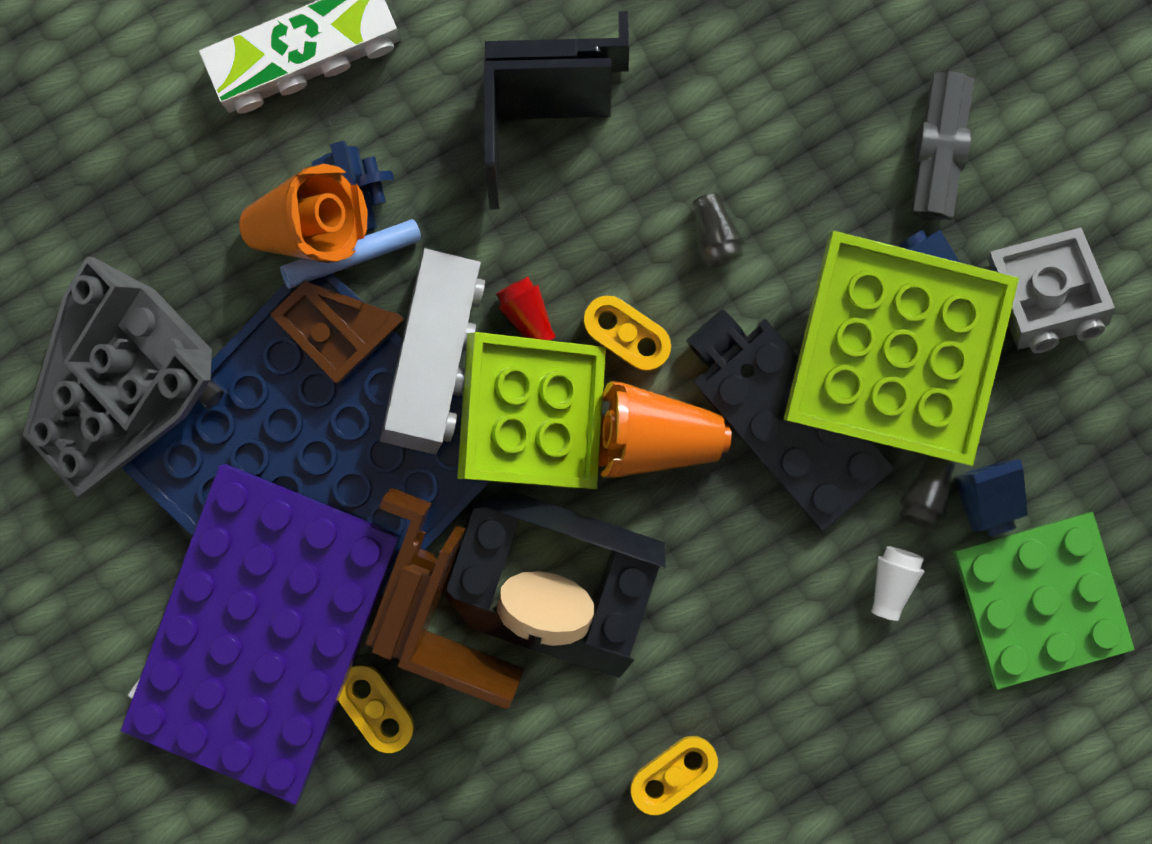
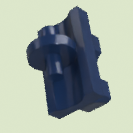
[311,141,395,232]

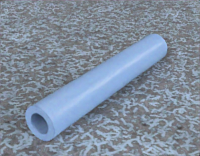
[280,219,421,289]

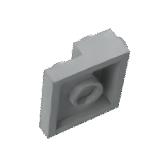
[988,227,1115,353]

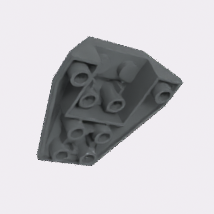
[23,256,212,497]

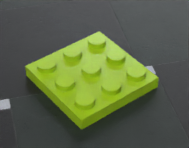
[457,332,606,489]

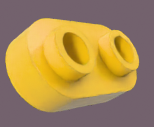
[584,296,671,371]
[339,664,414,753]
[630,736,718,815]

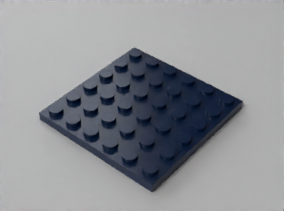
[122,273,491,601]

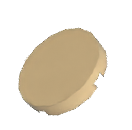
[497,571,594,646]

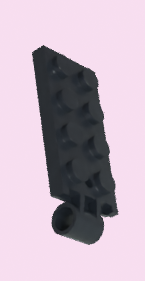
[686,309,894,532]

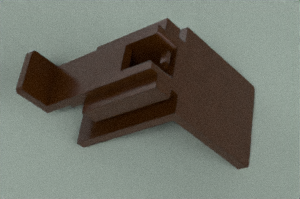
[366,488,524,709]

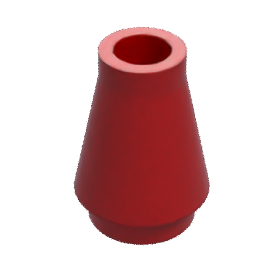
[495,276,556,341]

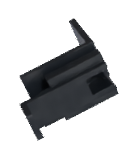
[484,11,629,210]

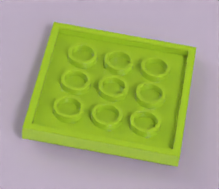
[783,230,1019,466]

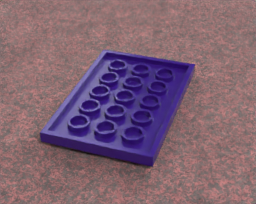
[121,464,402,805]

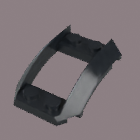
[442,492,666,678]

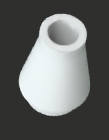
[871,546,925,621]

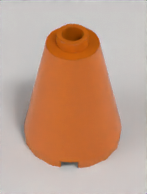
[239,164,368,263]
[598,381,732,478]

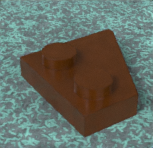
[270,281,405,385]

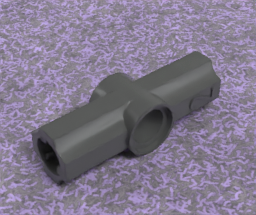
[911,71,974,220]

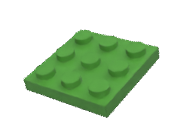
[952,512,1135,690]

